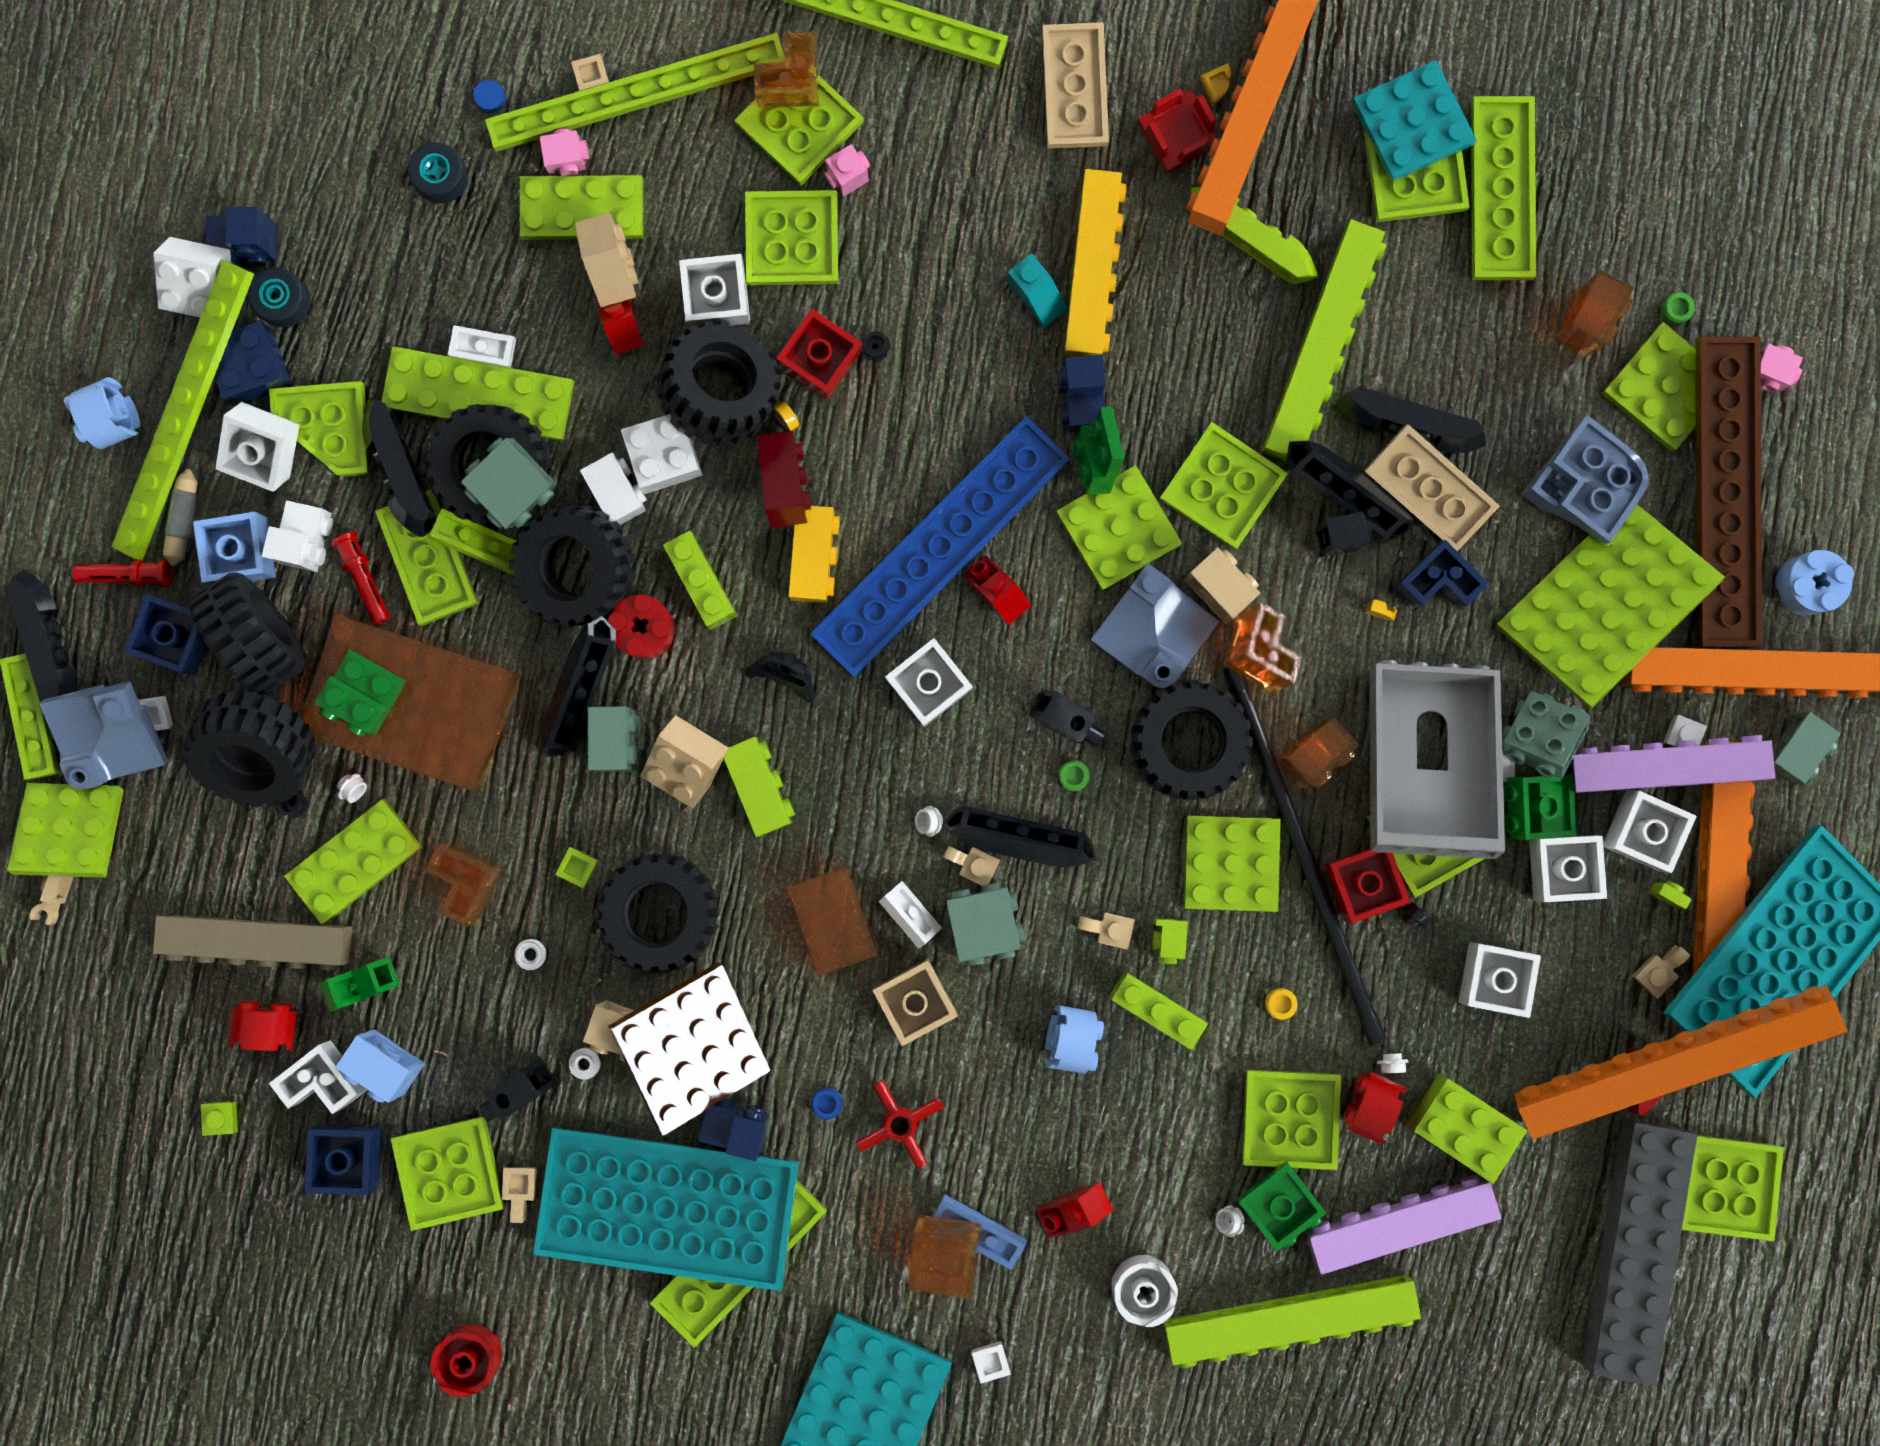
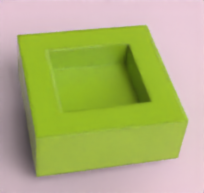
[555,847,599,888]
[1648,880,1692,910]
[201,1101,238,1136]

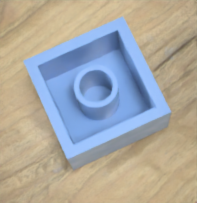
[193,512,276,586]
[335,1029,425,1103]

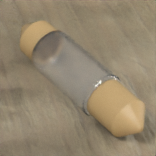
[162,469,198,566]

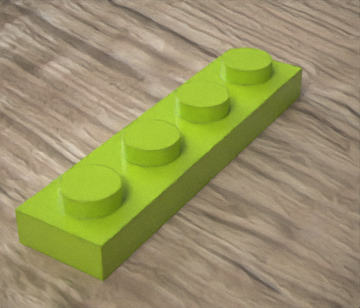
[0,654,60,780]

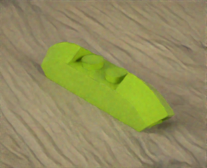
[1190,187,1318,285]

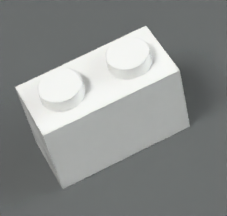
[580,452,647,525]

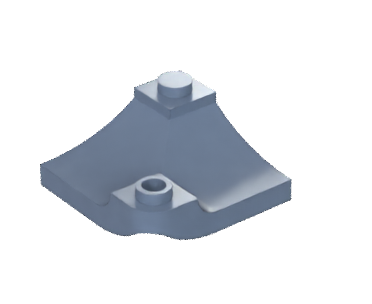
[1521,415,1649,545]
[1090,563,1220,689]
[39,681,168,789]

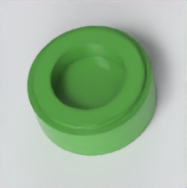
[1661,292,1695,325]
[1058,760,1090,791]

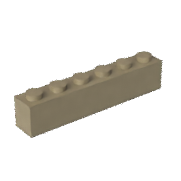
[153,915,352,971]

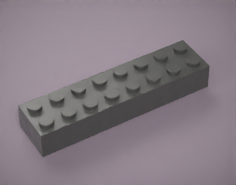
[1581,1117,1697,1386]

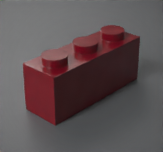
[757,431,811,529]

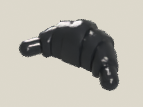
[745,651,816,703]

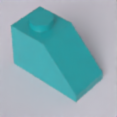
[1007,253,1068,329]

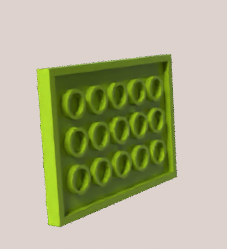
[1497,504,1725,709]

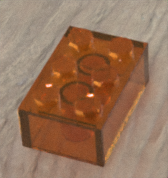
[787,866,878,976]

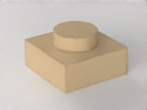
[571,54,609,91]

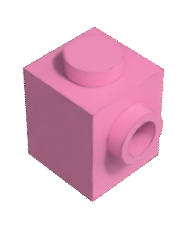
[540,129,589,176]
[824,144,870,197]
[1761,343,1803,393]

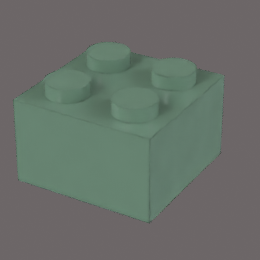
[588,707,641,772]

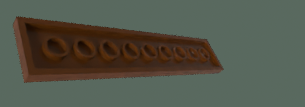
[1695,336,1762,647]

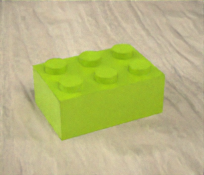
[1405,1074,1527,1184]

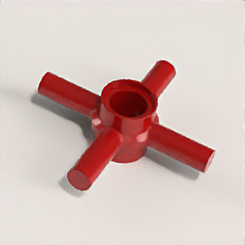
[856,1080,944,1169]

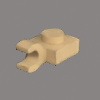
[943,845,1000,886]
[30,876,74,925]
[1077,912,1135,950]
[1632,945,1690,999]
[502,1167,537,1223]

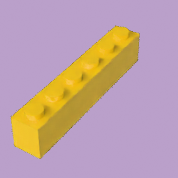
[1064,169,1126,358]

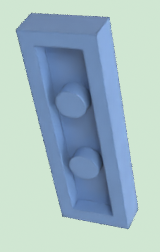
[929,1194,1027,1270]

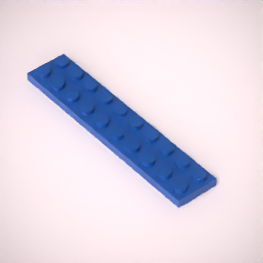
[810,416,1071,678]

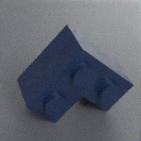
[205,207,278,265]
[1057,354,1106,432]
[1393,539,1489,609]
[698,1098,771,1161]

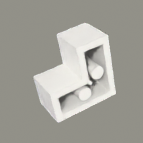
[261,501,333,572]
[269,1040,368,1114]

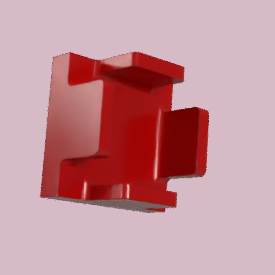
[1137,89,1219,174]

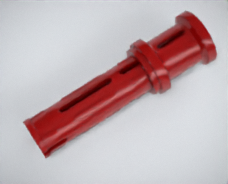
[331,531,391,625]
[72,560,173,587]

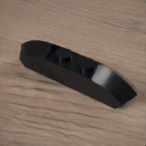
[1336,386,1486,454]
[362,399,436,537]
[1286,441,1414,539]
[6,569,78,702]
[540,616,616,757]
[942,806,1097,867]

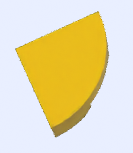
[1200,63,1231,106]
[1364,599,1397,622]

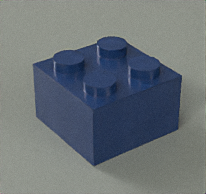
[214,321,293,407]
[124,593,207,676]
[305,1124,381,1195]

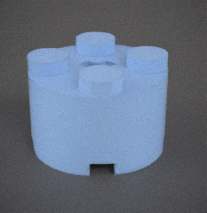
[64,377,140,449]
[1775,550,1854,616]
[1045,1005,1104,1074]

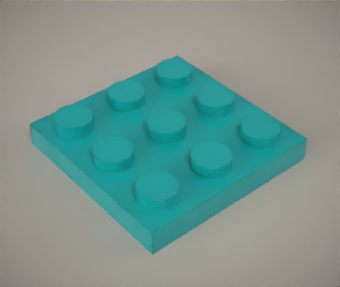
[1351,60,1477,183]

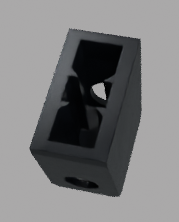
[1029,690,1105,747]
[479,1058,558,1121]

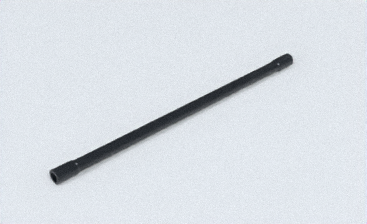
[1222,662,1387,1045]

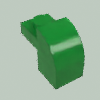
[319,956,400,1012]

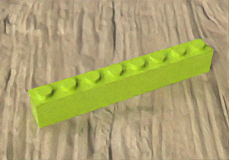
[1261,219,1387,462]
[1163,1274,1421,1368]

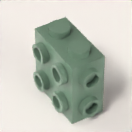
[461,438,558,529]
[1502,691,1590,779]
[946,882,1025,966]

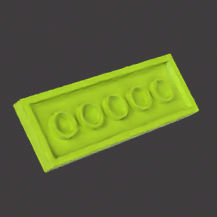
[1471,96,1536,280]
[381,346,575,441]
[650,1180,827,1348]

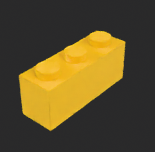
[789,506,840,603]

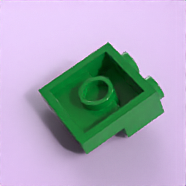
[1073,406,1125,495]
[314,649,407,737]
[1503,774,1576,840]
[1237,1161,1326,1252]

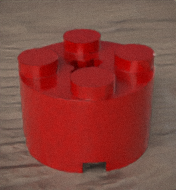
[608,594,675,659]
[228,1000,297,1051]
[1341,1071,1406,1145]
[430,1324,502,1397]

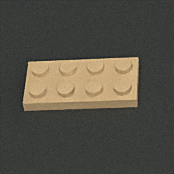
[1042,22,1109,149]
[1364,424,1500,551]

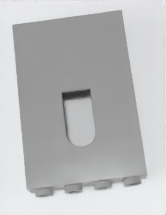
[1369,660,1505,859]

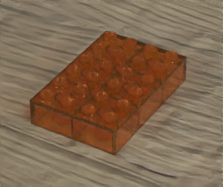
[301,614,520,791]

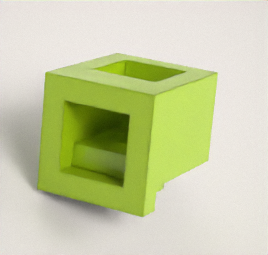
[1152,918,1188,964]

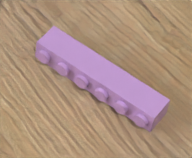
[1571,735,1775,793]
[1304,1175,1502,1275]

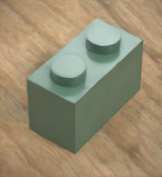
[1773,712,1841,785]

